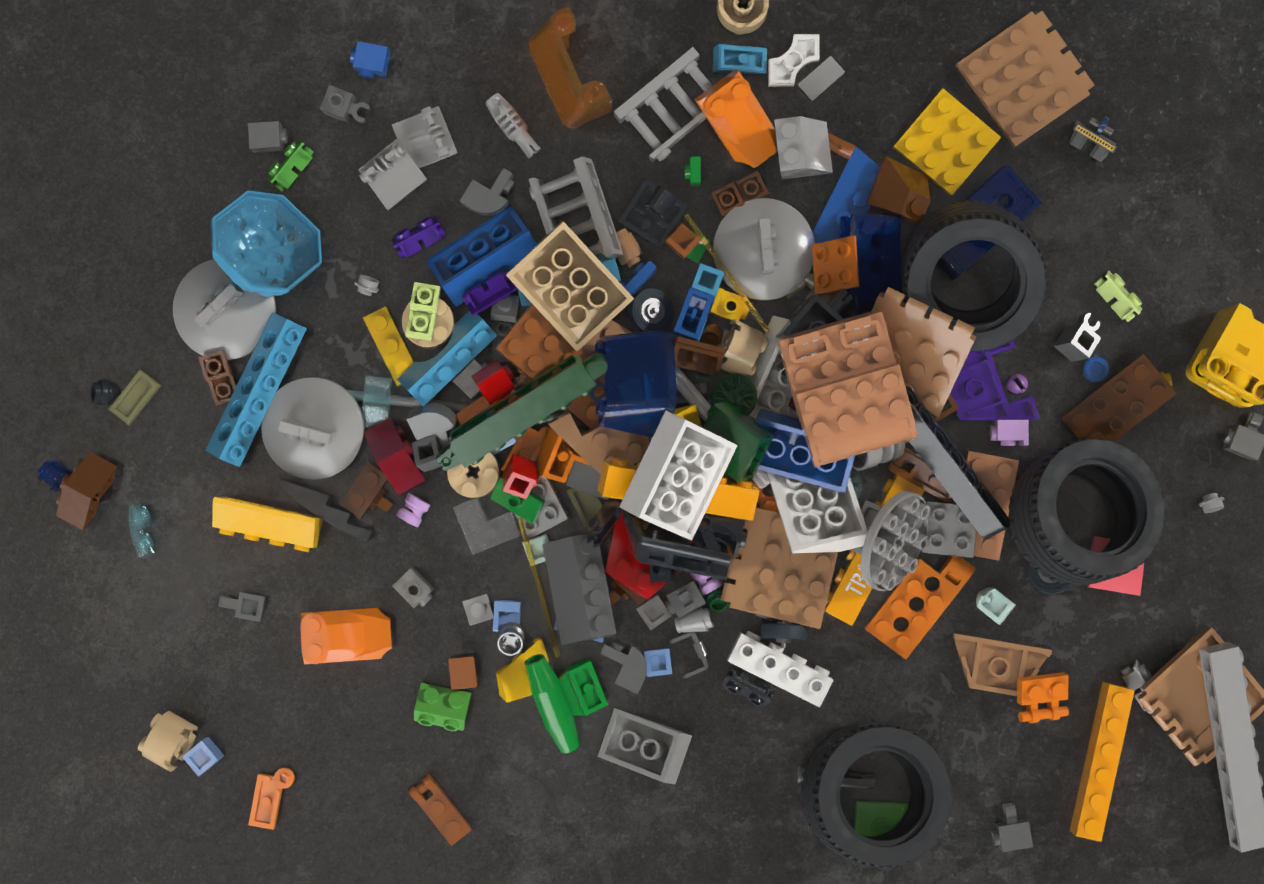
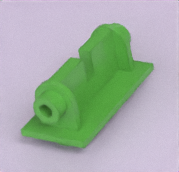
[267,140,314,192]

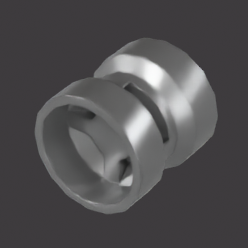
[497,622,524,656]

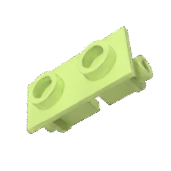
[1094,271,1142,322]

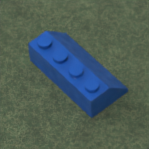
[426,206,537,307]
[755,409,855,493]

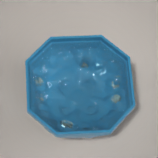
[211,191,322,297]

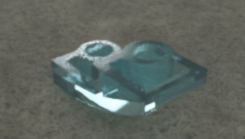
[362,376,392,428]
[128,503,154,558]

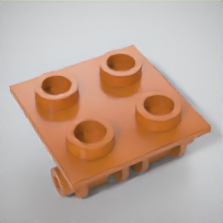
[812,235,859,295]

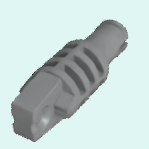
[486,93,541,159]

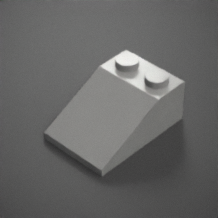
[597,708,692,784]

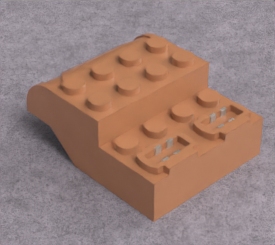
[777,310,917,468]

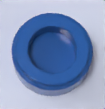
[1082,356,1109,382]

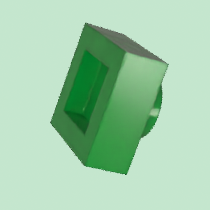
[685,157,701,186]

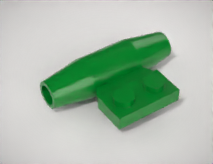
[525,654,608,754]

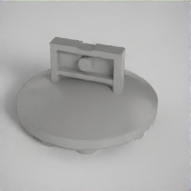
[713,198,815,301]
[173,259,276,360]
[261,377,364,480]
[849,491,930,591]

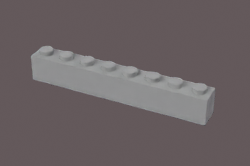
[1199,642,1264,853]

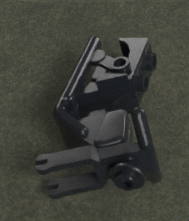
[587,498,748,580]

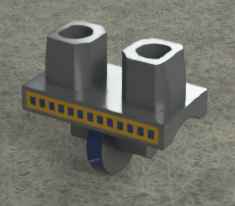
[1069,116,1117,162]

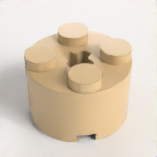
[717,0,769,35]
[402,299,456,349]
[717,319,768,376]
[447,453,500,498]
[138,711,198,772]

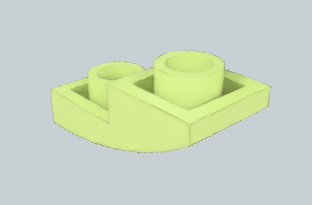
[405,282,440,341]

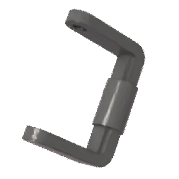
[668,632,709,679]

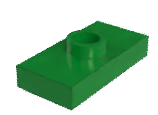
[490,476,546,524]

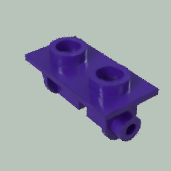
[391,216,446,258]
[461,270,517,316]

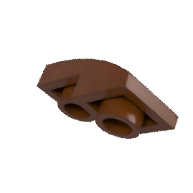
[711,171,770,216]
[198,350,237,406]

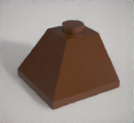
[865,156,931,224]

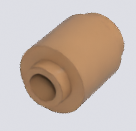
[616,228,644,268]

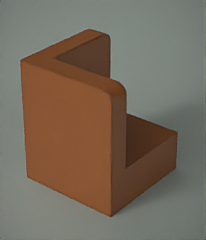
[665,223,702,260]
[448,656,479,690]

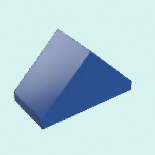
[673,288,714,341]

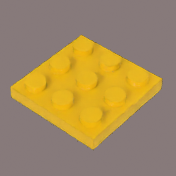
[893,89,1001,197]

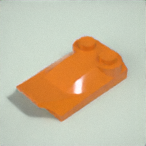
[694,69,778,168]
[300,607,392,664]

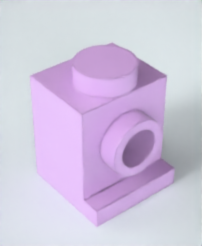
[989,420,1029,446]

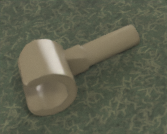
[786,273,814,299]

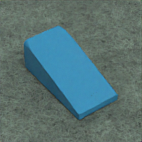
[713,44,767,74]

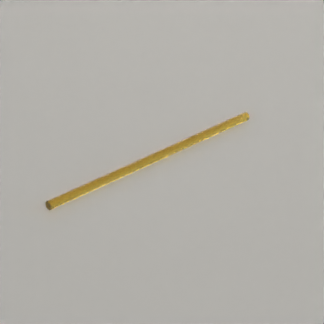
[684,213,770,333]
[517,517,561,658]

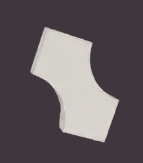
[768,34,819,87]

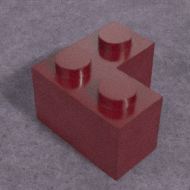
[364,417,425,495]

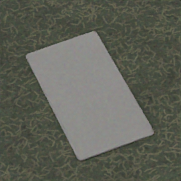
[798,56,845,101]

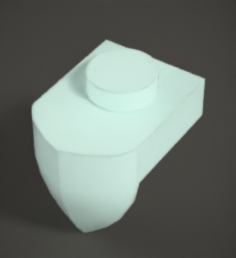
[976,587,1016,625]

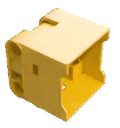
[1186,303,1264,408]

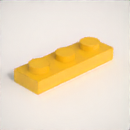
[363,306,414,386]

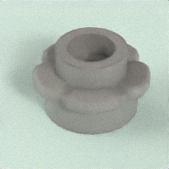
[354,275,379,296]
[1199,493,1225,513]

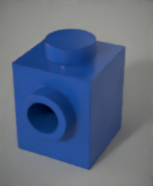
[350,41,391,78]

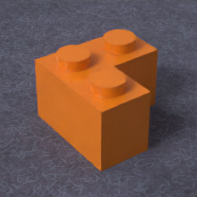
[536,427,590,483]

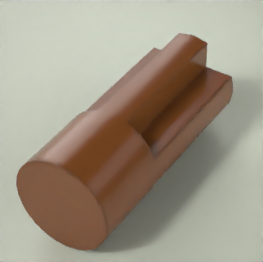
[828,133,855,160]

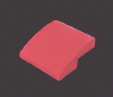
[1087,536,1144,596]

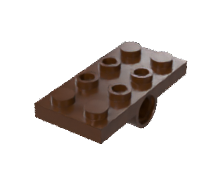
[1062,353,1177,442]

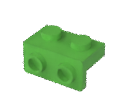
[414,683,471,731]

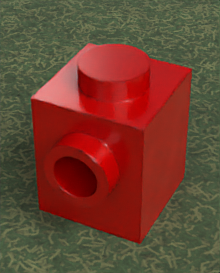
[471,359,516,404]
[502,454,539,499]

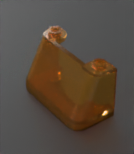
[528,6,612,128]

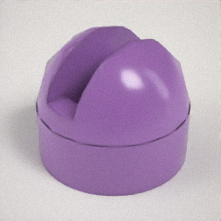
[1006,374,1028,395]

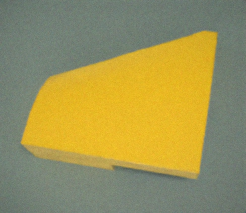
[496,637,549,703]

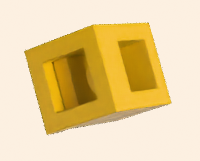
[709,288,750,322]

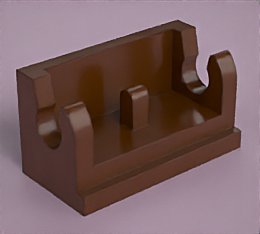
[664,336,726,376]

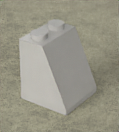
[774,116,833,180]

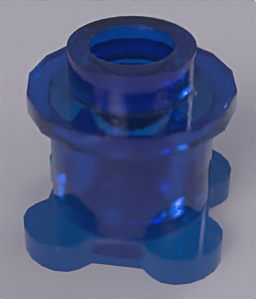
[37,460,72,492]

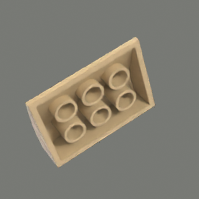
[506,221,634,351]

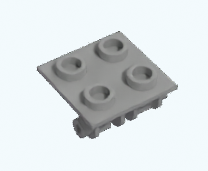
[392,106,457,168]
[358,139,427,210]
[514,475,569,540]
[922,501,976,558]

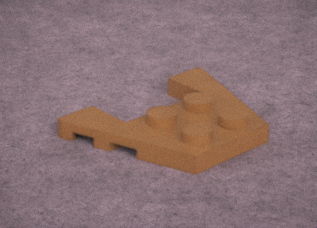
[548,374,649,475]

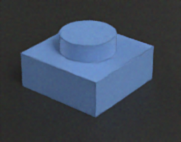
[644,648,672,677]

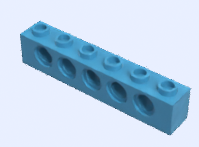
[206,312,307,467]

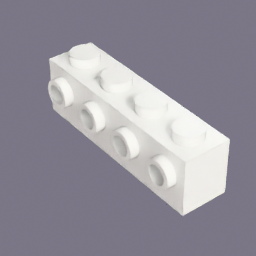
[727,631,833,707]

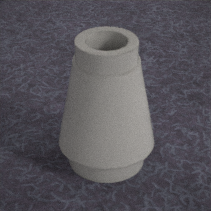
[675,607,714,633]

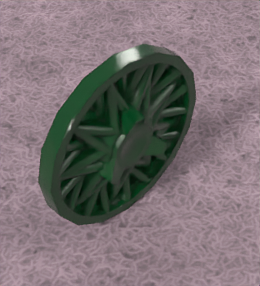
[711,374,757,416]

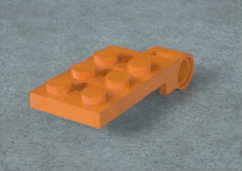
[865,554,976,659]

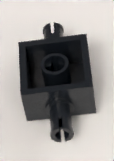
[775,289,853,377]

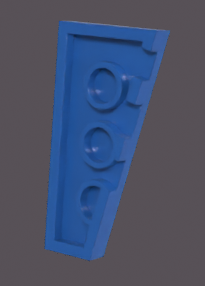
[813,146,880,244]

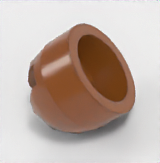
[701,324,722,346]

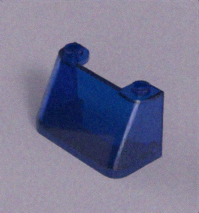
[594,330,677,438]

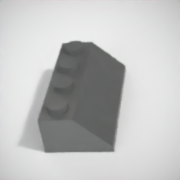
[542,533,616,645]

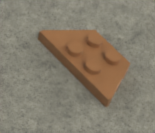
[953,633,1052,696]

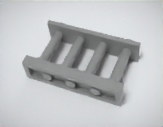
[614,47,713,163]
[529,156,623,259]

